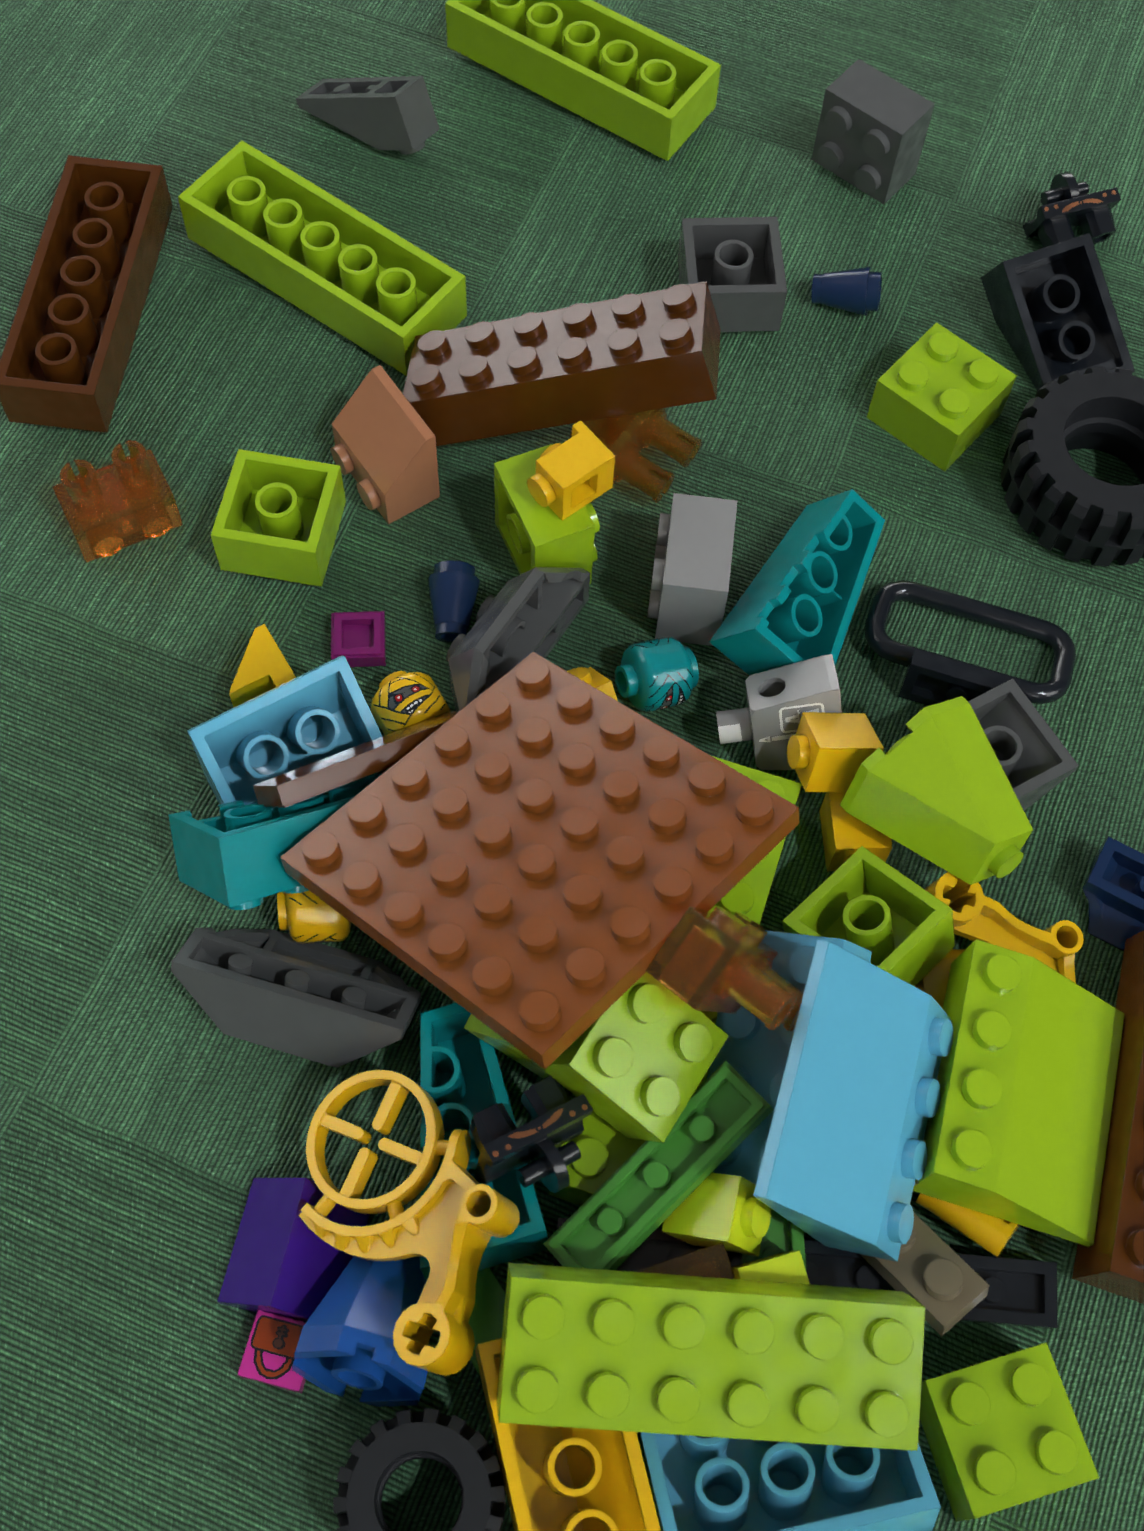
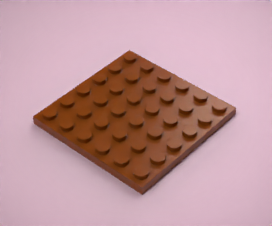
[280,652,799,1070]

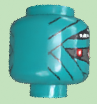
[615,637,699,712]

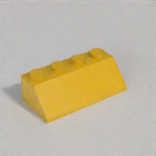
[475,1338,661,1531]

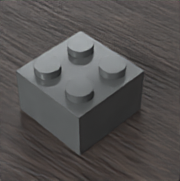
[811,59,935,204]
[677,217,787,332]

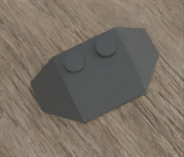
[446,567,590,711]
[171,927,421,1068]

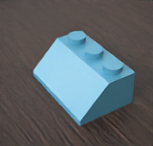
[187,655,382,805]

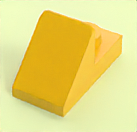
[229,624,296,708]

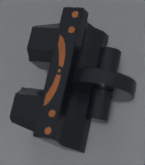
[1023,172,1121,248]
[470,1076,593,1193]

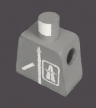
[716,654,842,770]

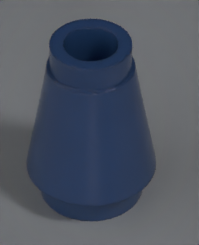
[811,267,882,316]
[428,560,480,643]

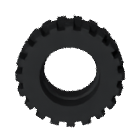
[1001,367,1144,566]

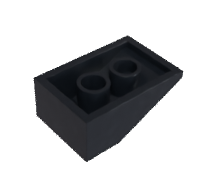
[981,233,1135,391]

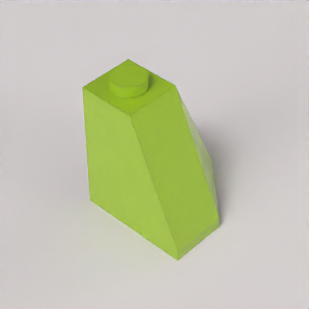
[840,696,1033,885]

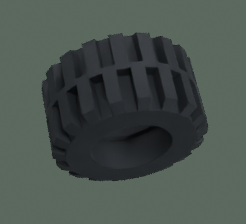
[333,1408,506,1531]

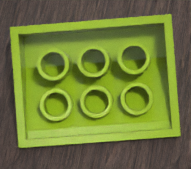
[913,939,1125,1247]

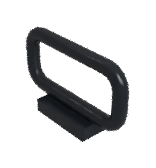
[865,580,1076,706]

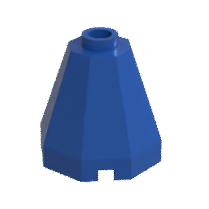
[292,1256,430,1407]

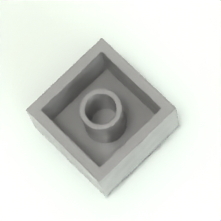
[647,493,738,646]

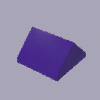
[217,1178,371,1322]

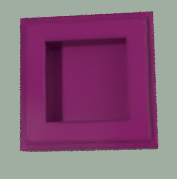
[331,611,386,667]

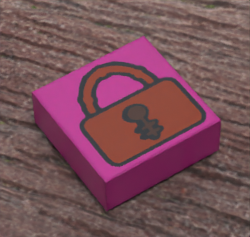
[237,1310,306,1394]

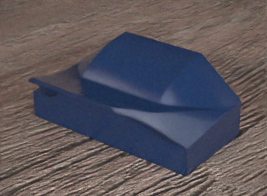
[1082,836,1144,952]

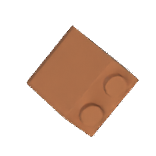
[330,365,440,525]

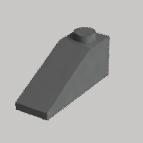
[295,76,440,155]

